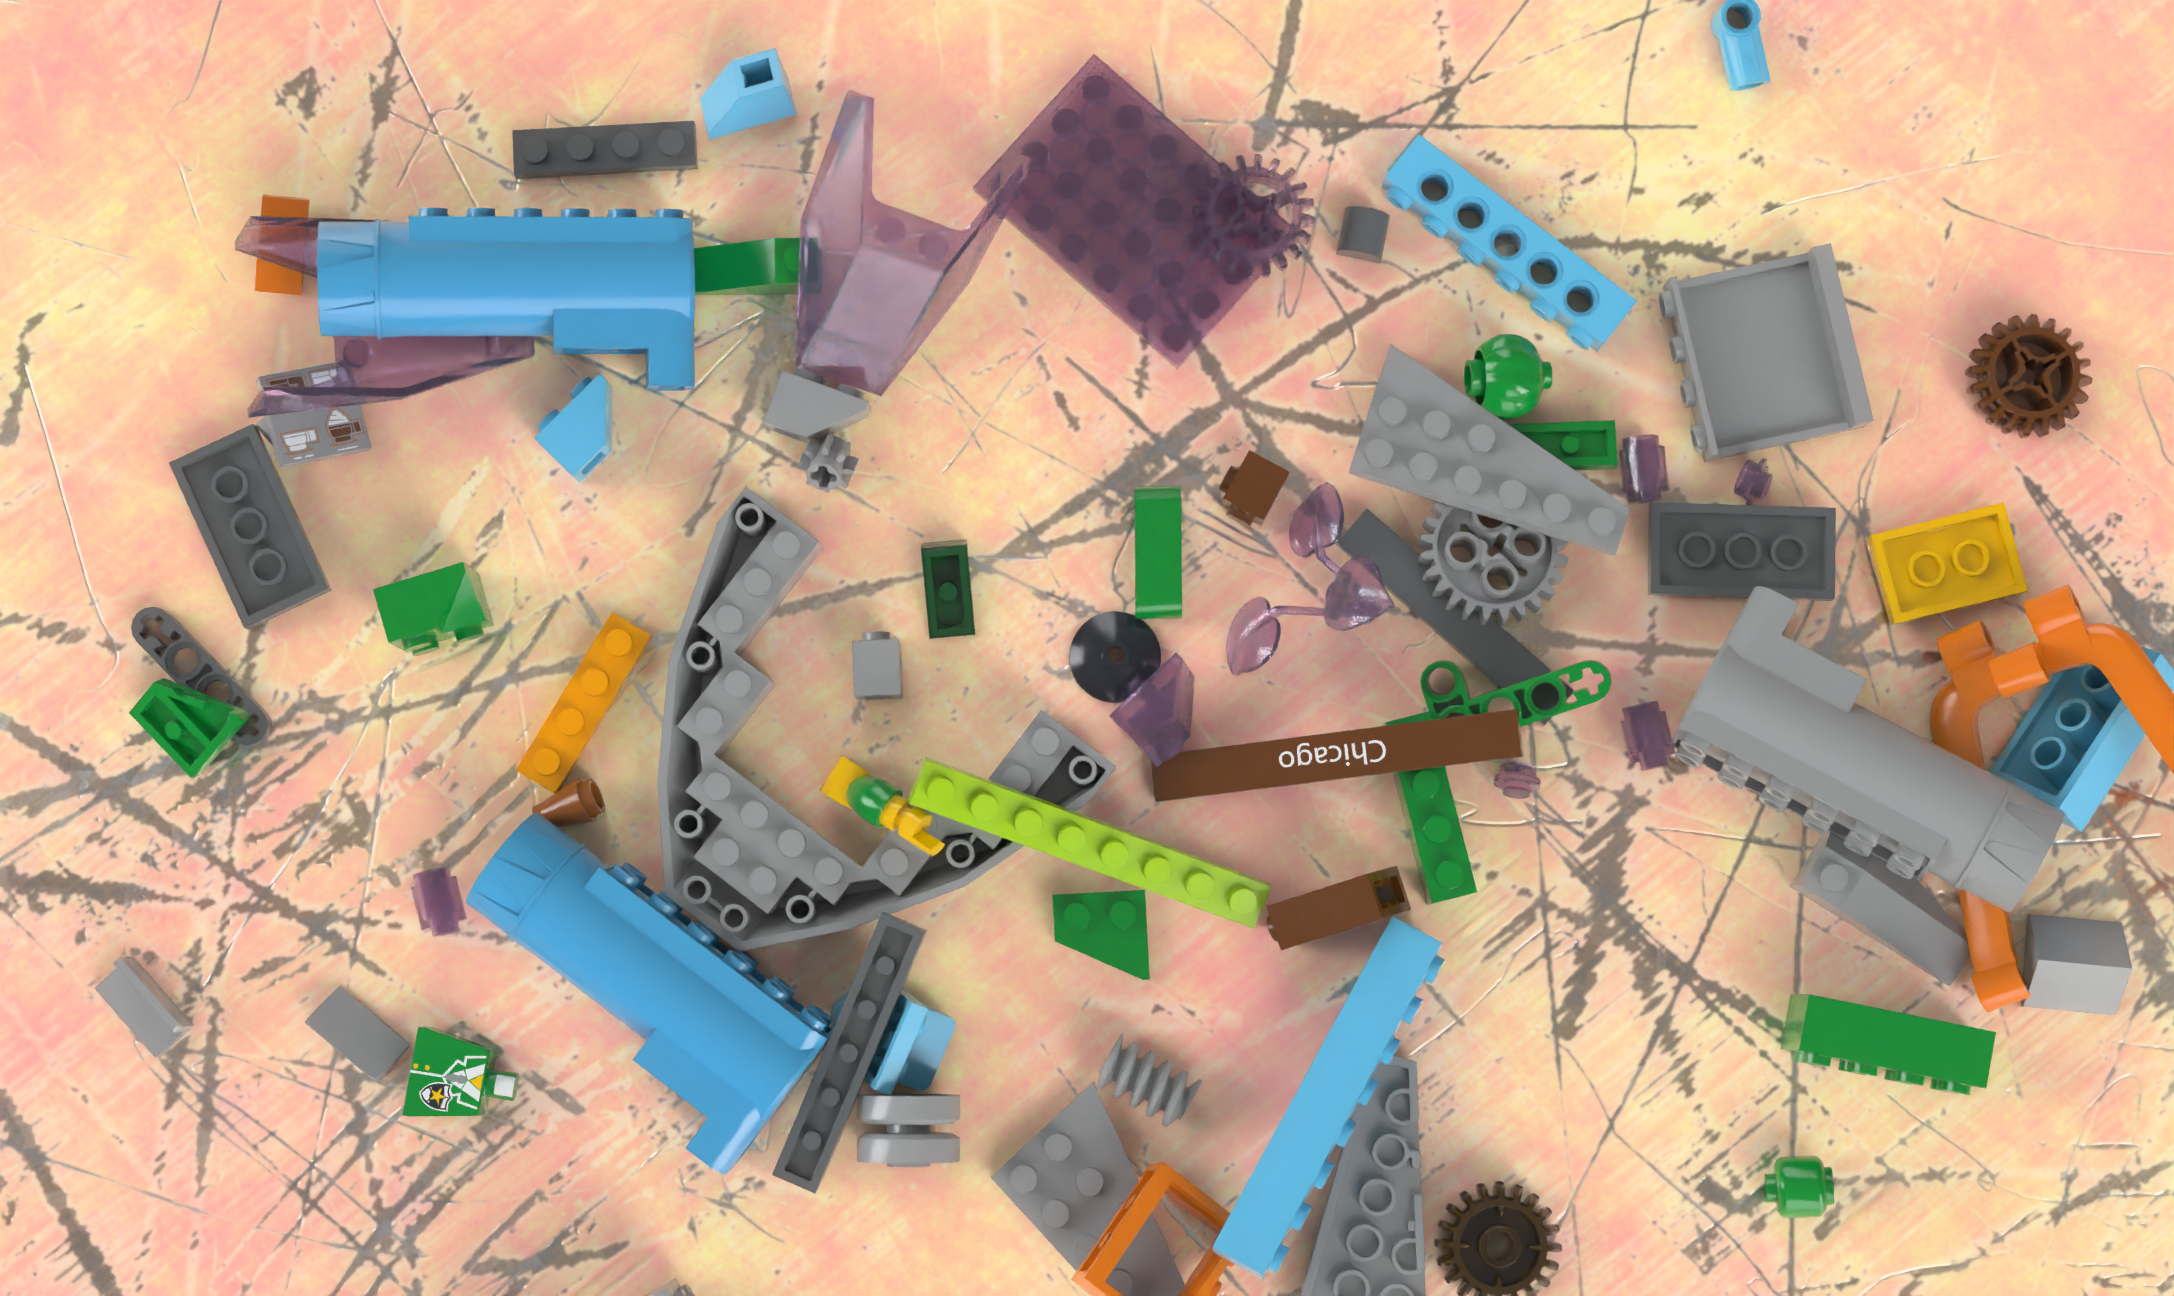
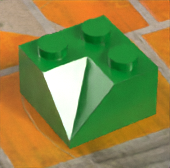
[373,562,494,656]

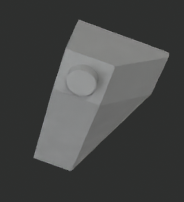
[1790,831,1970,986]

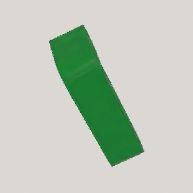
[1420,659,1612,727]

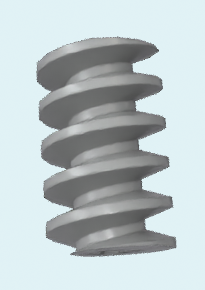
[1097,1033,1202,1128]

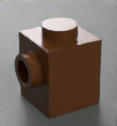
[1218,450,1290,527]

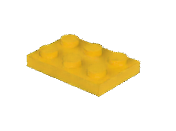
[1867,502,2028,626]

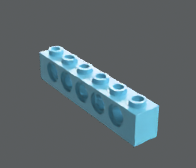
[1381,134,1637,352]

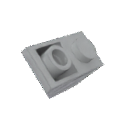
[763,368,871,443]

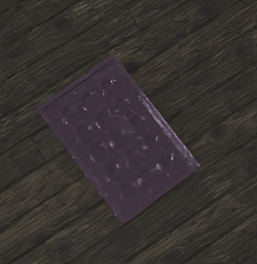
[973,54,1299,370]

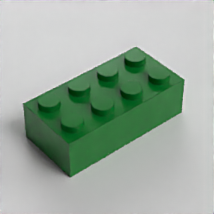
[1781,994,1996,1095]

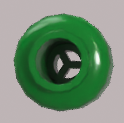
[1764,1155,1834,1218]

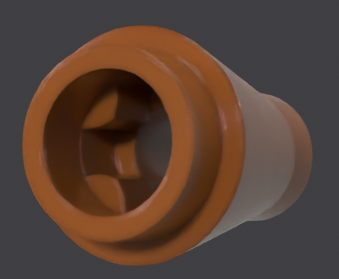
[532,778,605,827]

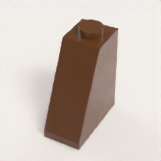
[1267,865,1411,951]

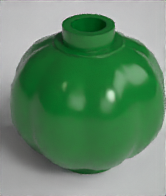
[1464,334,1552,420]

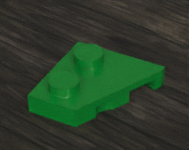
[129,678,251,779]
[1052,890,1150,980]

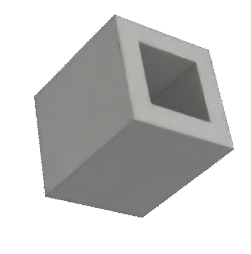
[852,631,903,700]

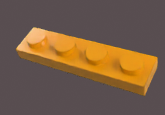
[516,612,653,793]

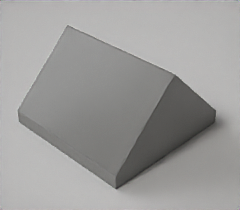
[2021,914,2132,1015]

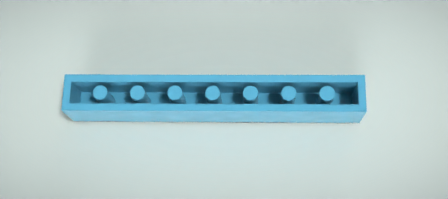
[1212,916,1445,1280]

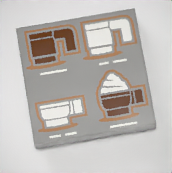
[256,360,372,468]

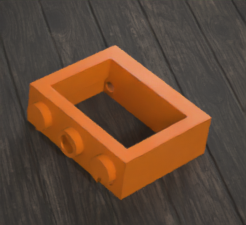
[1071,1162,1235,1296]

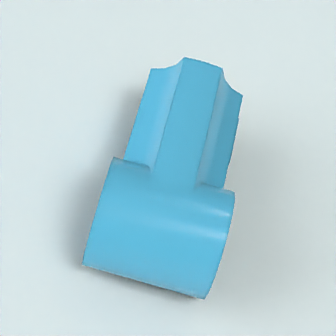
[1711,0,1771,91]

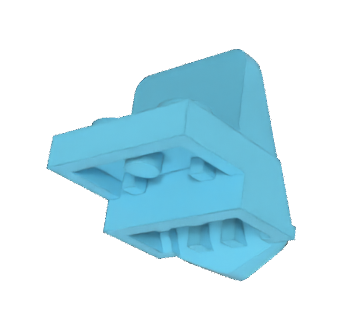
[831,989,956,1096]

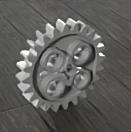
[1417,502,1569,626]

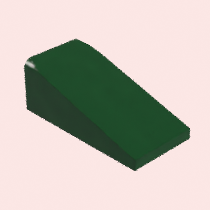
[921,539,975,639]

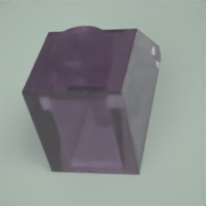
[1109,653,1195,768]

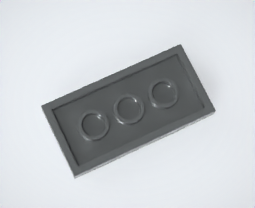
[169,424,332,630]
[1648,502,1836,601]

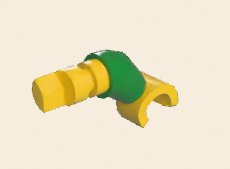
[819,755,945,856]

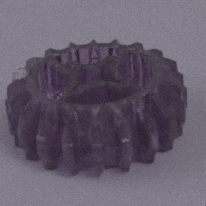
[1191,154,1315,279]

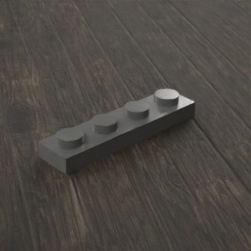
[512,121,698,179]

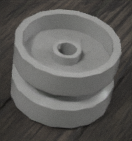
[857,1094,960,1167]

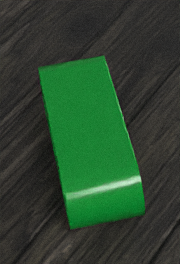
[1134,486,1182,619]

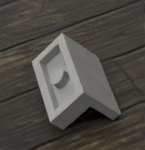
[94,956,195,1058]

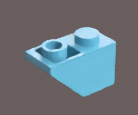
[700,48,797,140]
[534,373,612,483]

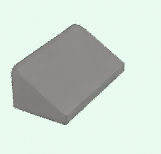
[305,986,411,1082]

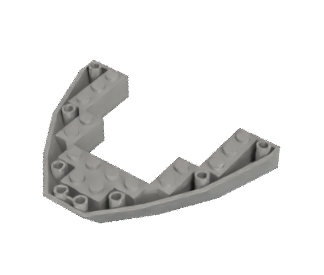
[657,486,1115,951]

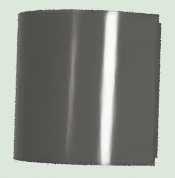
[1336,206,1390,263]

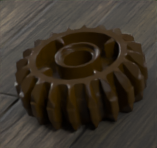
[1434,1181,1562,1296]

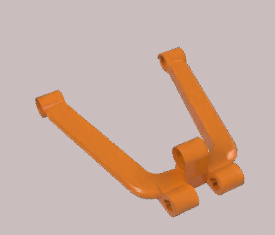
[1930,584,2174,1012]

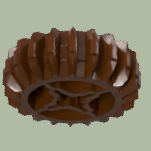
[1965,314,2093,438]

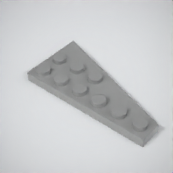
[1349,344,1630,556]
[1299,1055,1426,1296]
[991,1081,1185,1296]

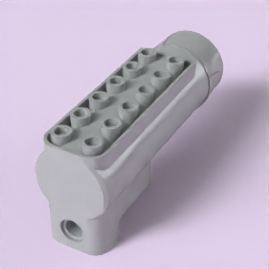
[1671,586,2065,913]

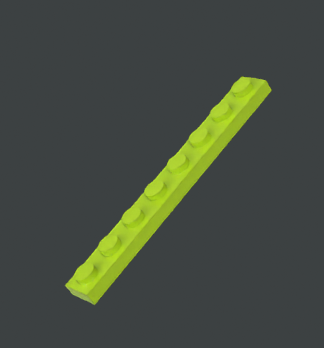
[908,757,1272,929]

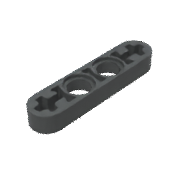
[131,607,273,748]

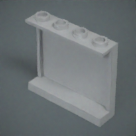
[1659,243,1874,462]

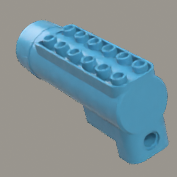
[317,208,695,391]
[466,812,833,1174]

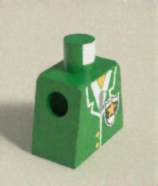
[402,1026,519,1117]

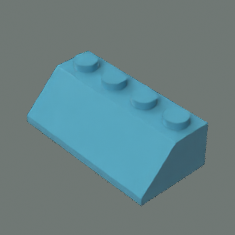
[1989,645,2174,832]

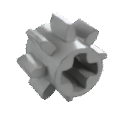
[798,434,859,493]

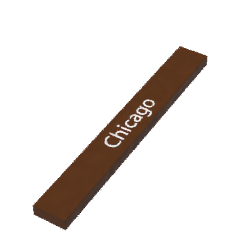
[1150,709,1524,802]

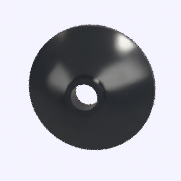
[1069,611,1161,703]

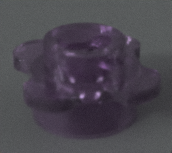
[1734,458,1773,505]

